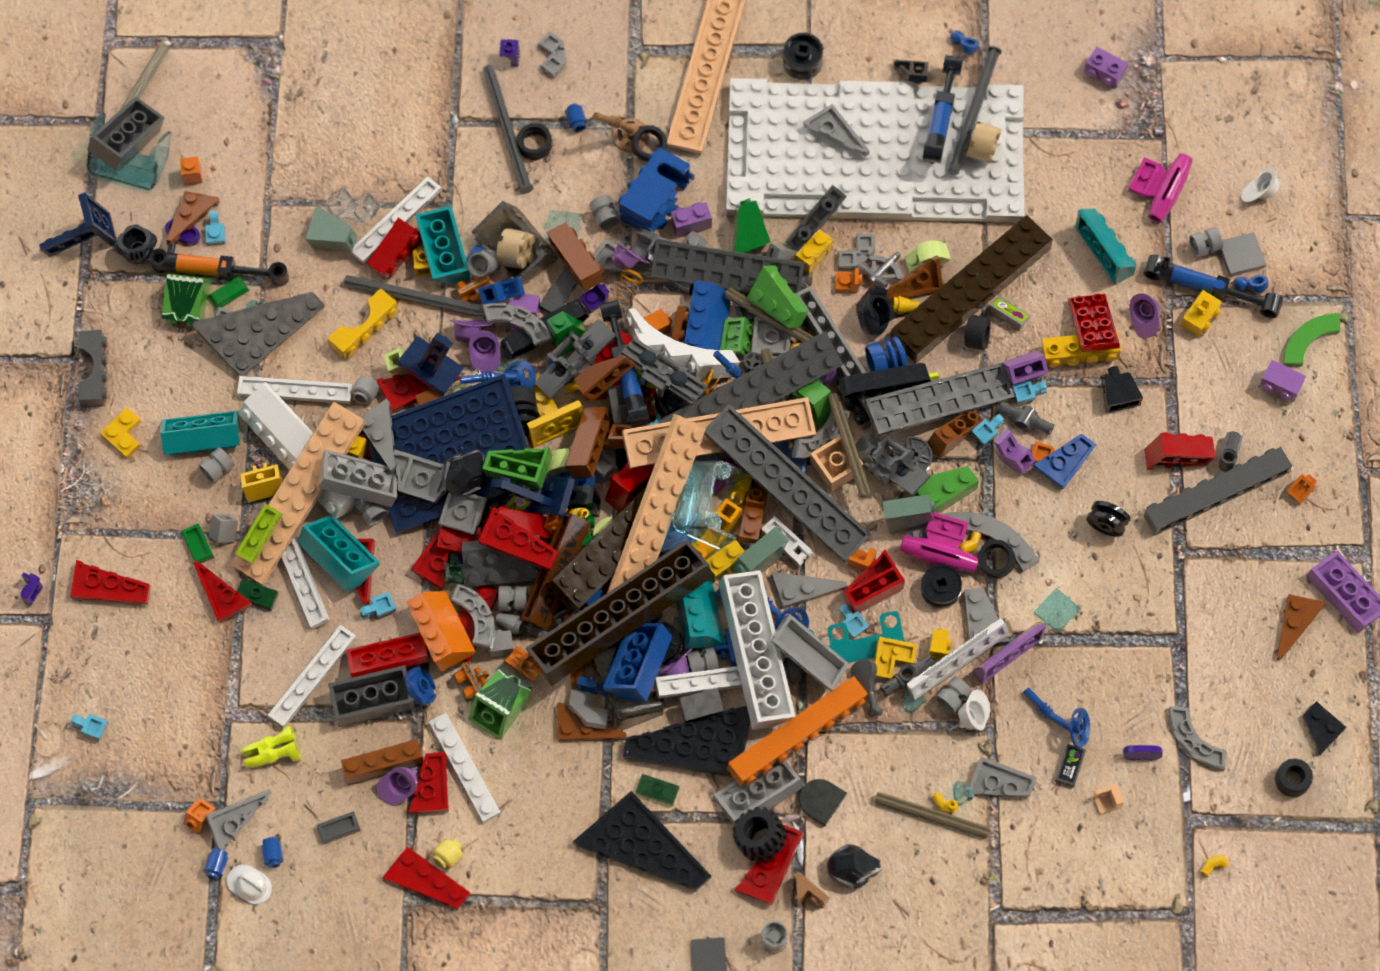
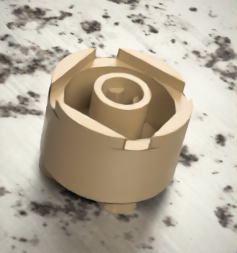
[966,121,1002,163]
[497,228,535,269]

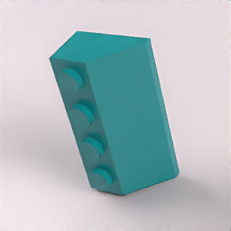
[415,206,471,284]
[1075,209,1136,285]
[160,410,241,456]
[298,515,380,591]
[677,578,725,649]

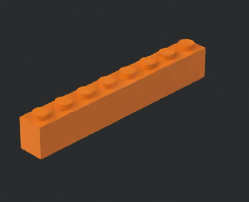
[727,676,868,787]

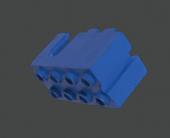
[618,147,695,233]

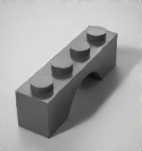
[78,330,108,407]

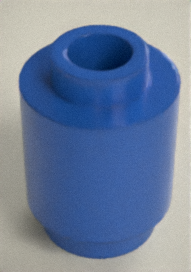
[565,104,587,132]
[261,837,284,868]
[203,848,228,880]

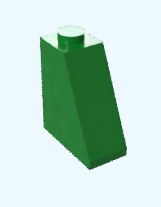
[732,198,771,253]
[547,311,588,356]

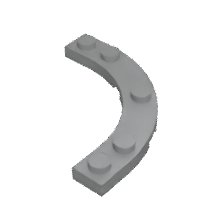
[905,512,1039,572]

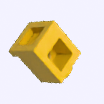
[413,246,431,277]
[929,628,952,660]

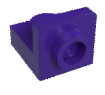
[499,39,520,67]
[580,283,609,314]
[20,572,43,606]

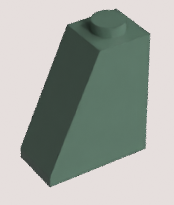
[306,207,357,251]
[883,494,936,534]
[733,526,789,573]

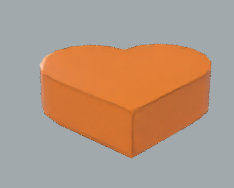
[1032,441,1055,464]

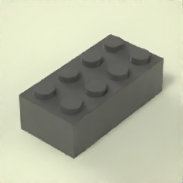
[87,96,165,171]
[462,535,541,587]
[328,665,415,727]

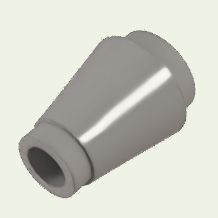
[495,613,526,634]

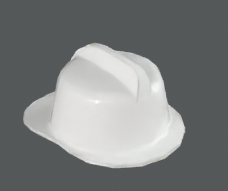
[1241,167,1282,202]
[958,690,990,731]
[227,865,272,904]

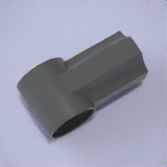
[1218,431,1243,472]

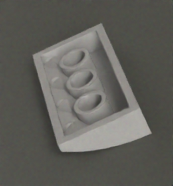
[318,449,397,507]
[714,760,803,826]

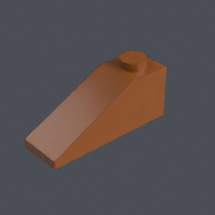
[574,355,636,402]

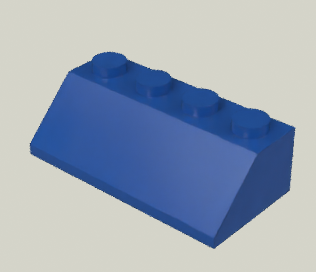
[684,281,731,350]
[603,623,672,702]

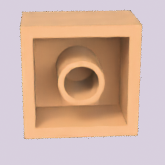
[810,436,864,492]

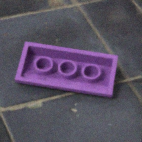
[1306,550,1380,633]
[972,622,1046,684]

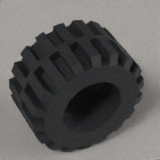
[733,807,787,862]

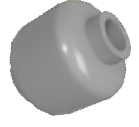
[351,376,379,404]

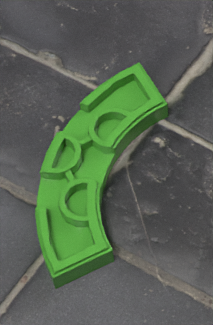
[1283,313,1340,366]

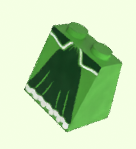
[162,274,211,326]
[468,667,533,740]

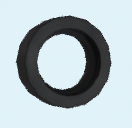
[517,123,552,160]
[631,125,667,162]
[978,540,1016,578]

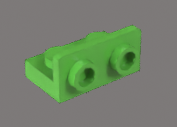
[720,317,753,358]

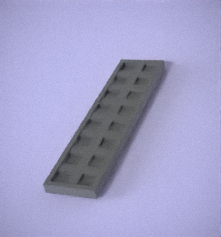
[651,239,805,293]
[864,363,1016,437]

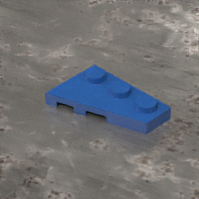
[1032,433,1097,489]

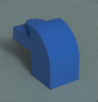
[478,276,525,305]

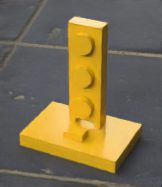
[525,373,583,448]

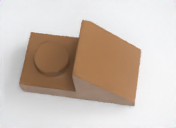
[795,871,829,908]

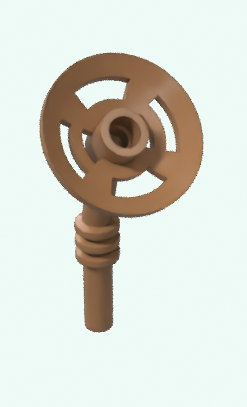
[593,112,649,152]

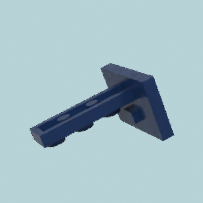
[39,192,117,257]
[396,332,464,397]
[490,476,575,517]

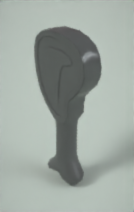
[851,659,883,717]

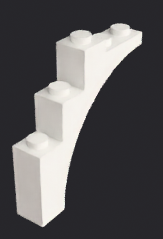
[624,308,740,380]

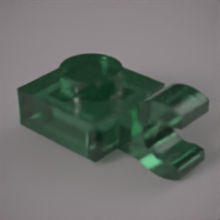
[444,553,465,584]

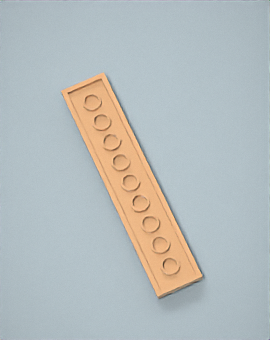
[667,0,746,154]
[622,397,816,469]
[231,402,367,585]
[607,414,706,593]

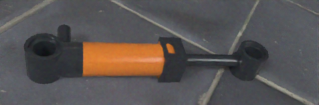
[149,241,289,287]

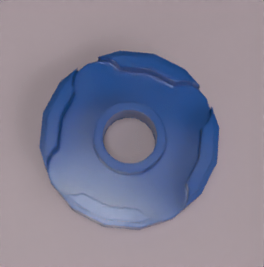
[406,667,436,706]

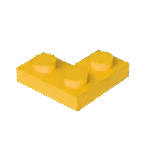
[100,407,141,459]
[874,637,918,680]

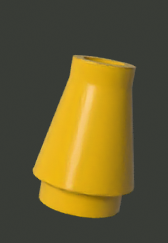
[892,296,920,314]

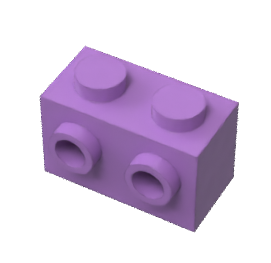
[1084,47,1129,88]
[671,202,712,238]
[1002,351,1049,384]
[1259,360,1306,402]

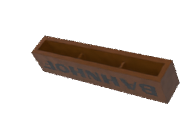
[520,513,591,630]

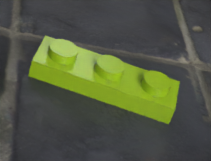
[235,504,283,564]

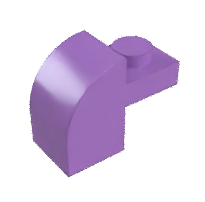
[508,294,541,333]
[994,429,1035,474]

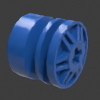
[865,336,907,372]

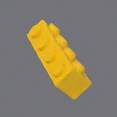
[1041,331,1121,368]

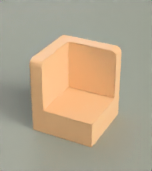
[1093,784,1124,815]

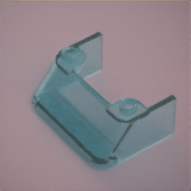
[86,112,171,190]
[672,461,748,549]

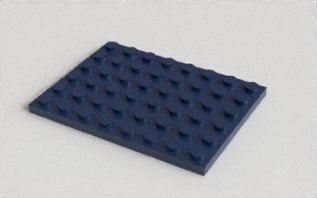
[363,374,530,534]

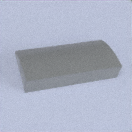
[771,614,849,692]

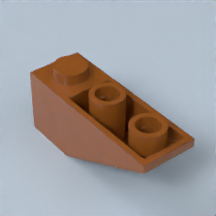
[928,410,983,458]

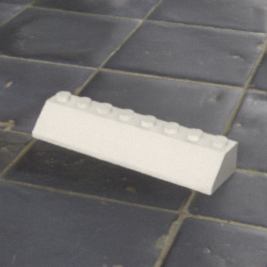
[239,382,356,519]
[718,570,796,730]

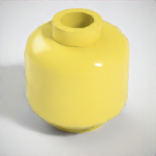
[433,839,463,869]

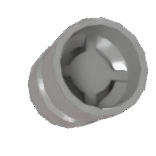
[589,195,620,230]
[1189,227,1223,258]
[467,249,500,277]
[198,447,235,483]
[354,498,389,526]
[499,586,528,611]
[687,647,719,673]
[936,677,972,714]
[761,921,788,954]

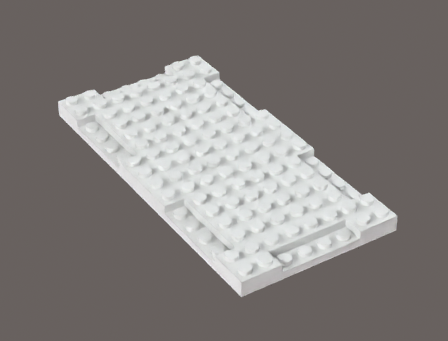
[726,78,1024,223]

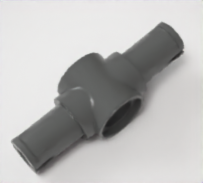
[998,401,1054,435]
[880,655,935,697]

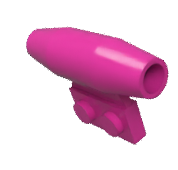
[1129,153,1193,223]
[900,512,978,573]

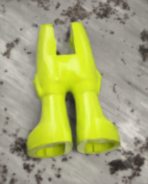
[241,725,301,768]

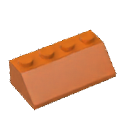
[406,591,476,672]

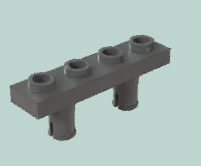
[785,184,847,252]

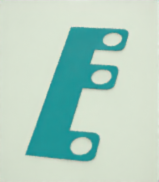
[801,611,905,673]

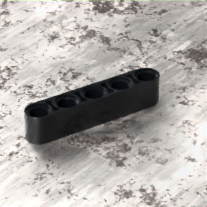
[500,299,589,359]
[838,363,931,401]

